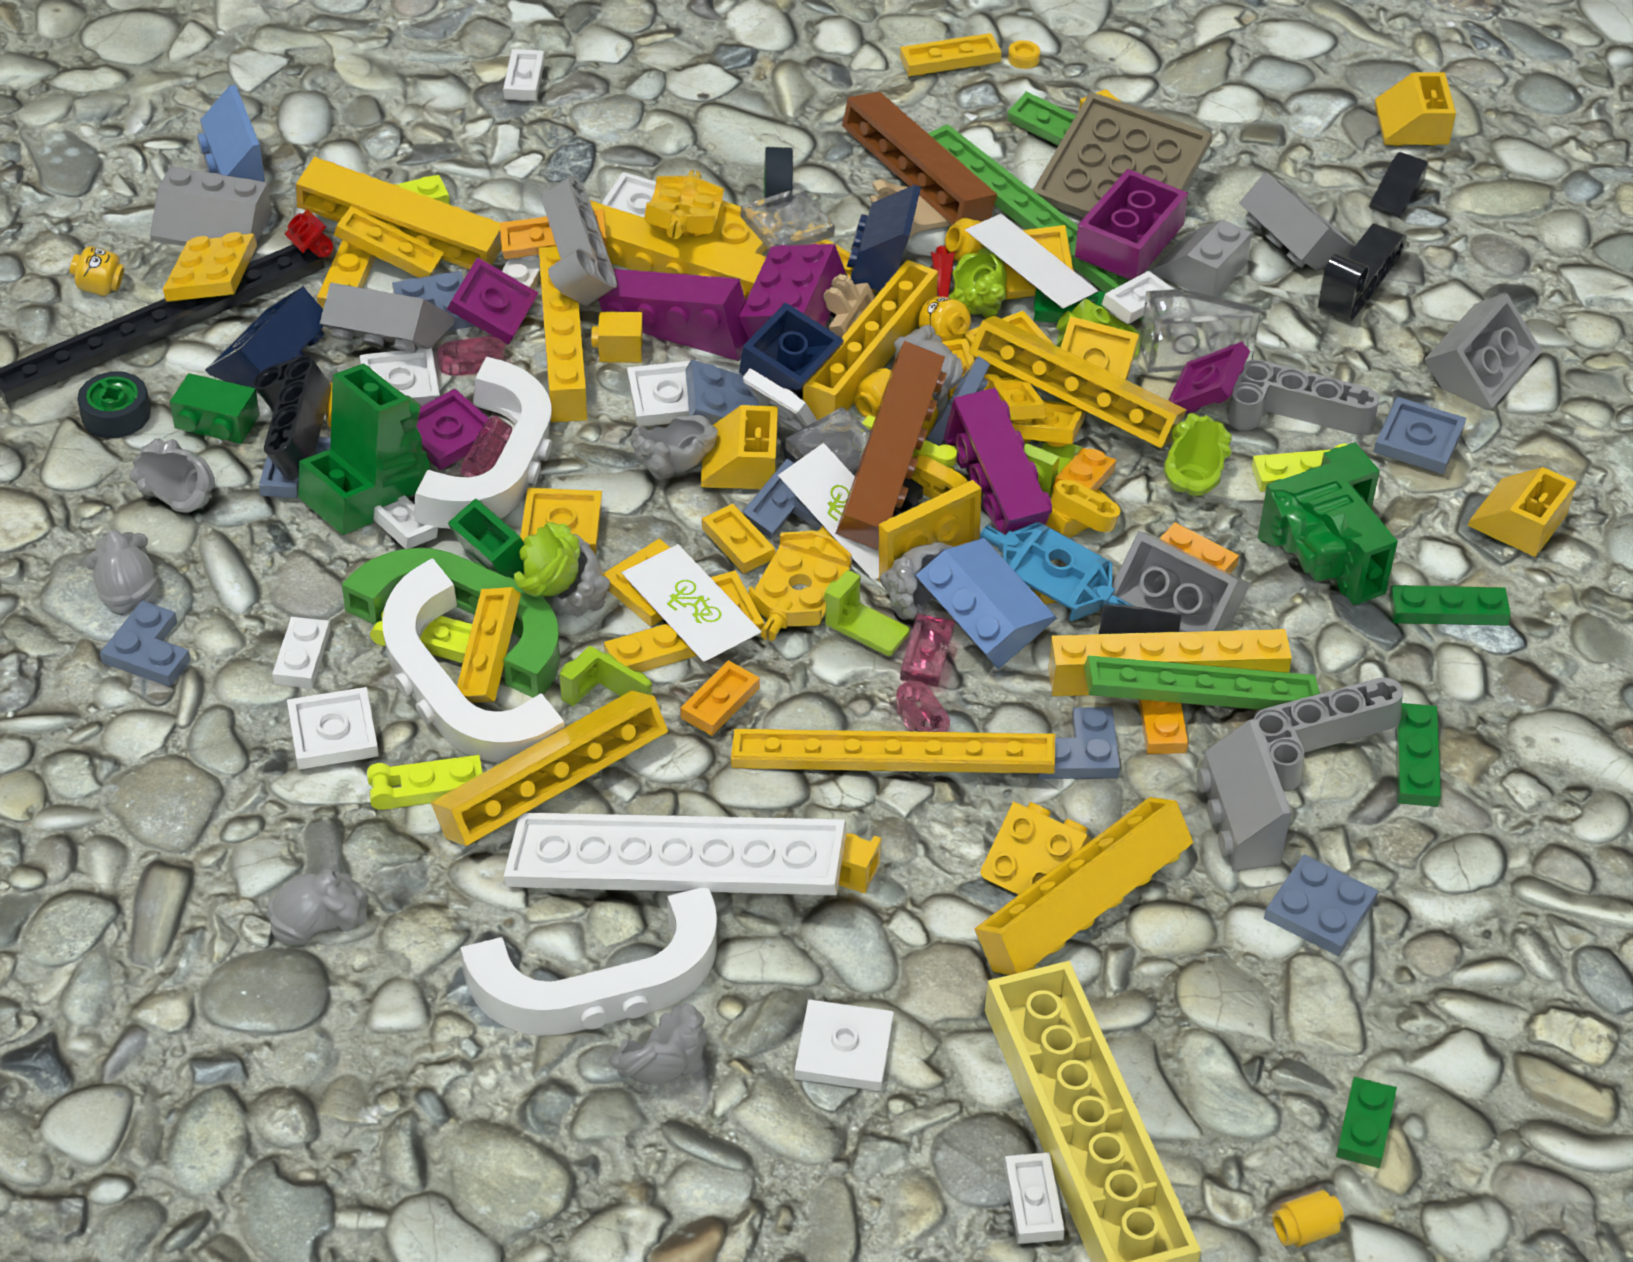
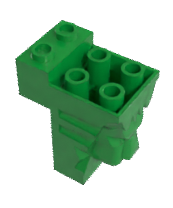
[298,363,430,535]
[1257,442,1398,605]

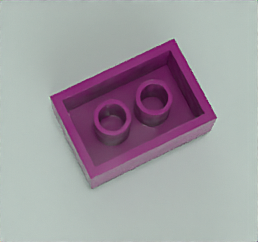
[1075,169,1188,280]
[739,244,847,340]

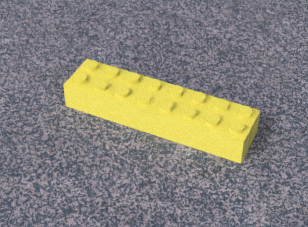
[985,960,1201,1262]

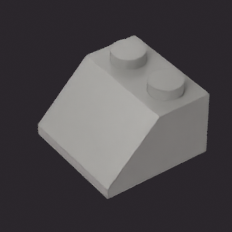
[1153,219,1252,300]

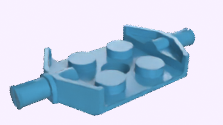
[979,522,1133,621]

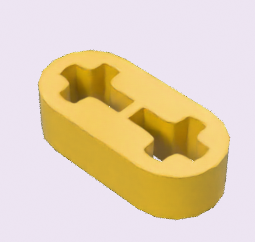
[911,455,968,499]
[1051,480,1121,532]

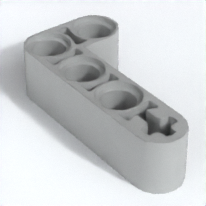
[541,176,617,306]
[1228,359,1379,435]
[1254,677,1403,791]

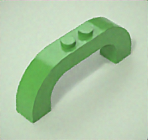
[341,548,560,698]

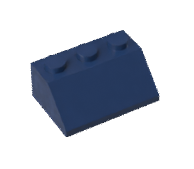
[846,185,921,291]
[205,286,325,388]

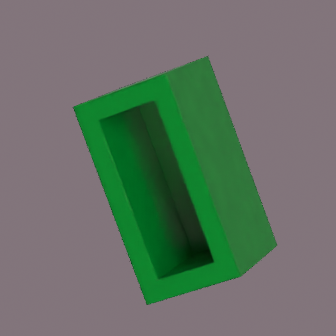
[170,373,260,444]
[448,498,525,579]

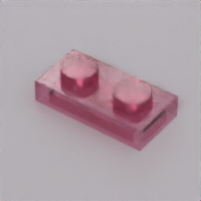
[900,614,955,687]

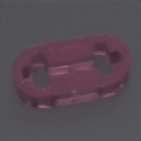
[437,336,506,376]
[460,416,512,477]
[895,681,950,732]

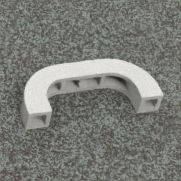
[414,357,552,529]
[382,558,565,763]
[460,888,717,1036]

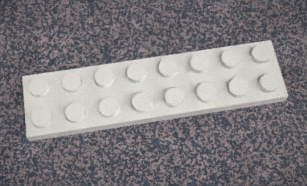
[504,813,847,895]

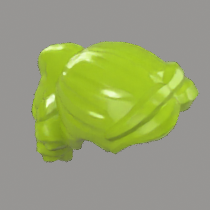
[949,247,1007,318]
[1164,413,1232,496]
[514,522,581,597]

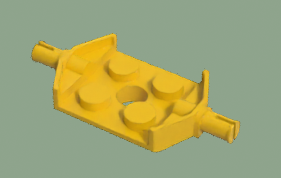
[644,170,724,239]
[749,525,852,641]

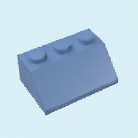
[197,85,265,182]
[916,538,1057,670]

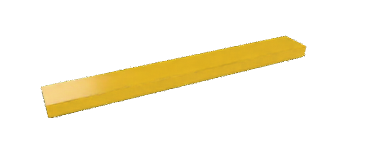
[731,729,1055,774]

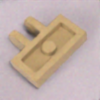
[823,274,875,337]

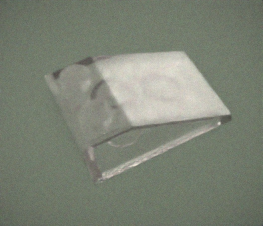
[1140,289,1261,373]

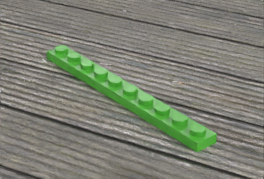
[928,124,1172,324]

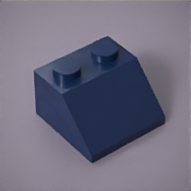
[739,302,844,390]

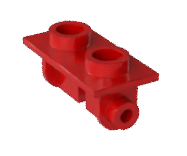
[284,209,334,257]

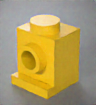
[838,833,882,894]

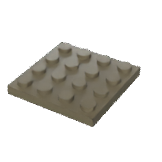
[1033,91,1212,218]

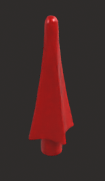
[930,246,955,297]

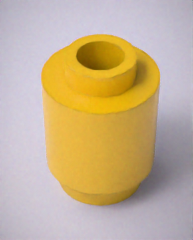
[1272,1189,1344,1247]

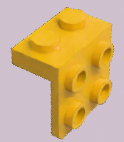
[980,801,1092,895]

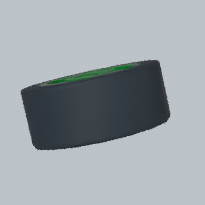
[764,147,793,212]
[77,371,151,438]

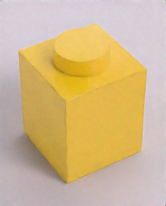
[591,312,643,363]

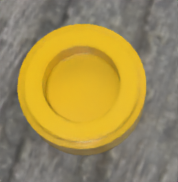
[1008,40,1040,69]

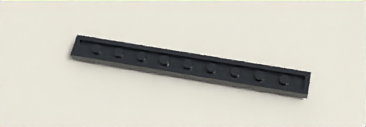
[0,244,325,404]

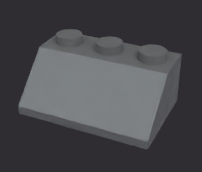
[150,166,272,247]
[1239,171,1355,271]
[320,282,455,352]
[1424,293,1542,410]
[1112,531,1251,632]
[1197,719,1291,871]

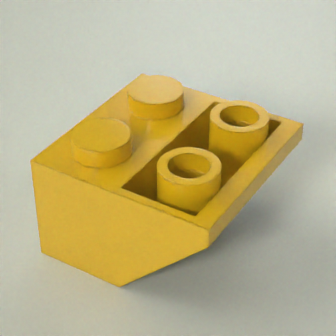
[1374,72,1456,146]
[701,405,778,489]
[1468,467,1577,557]

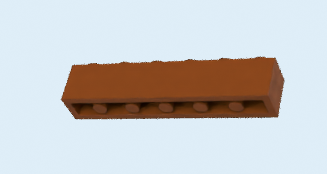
[842,91,997,225]
[835,341,947,550]

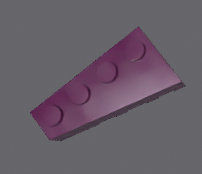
[598,269,748,361]
[943,388,1052,535]

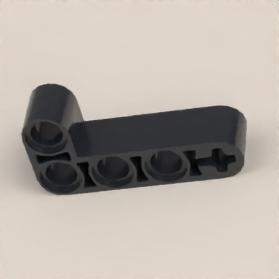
[1318,223,1407,321]
[253,356,331,480]

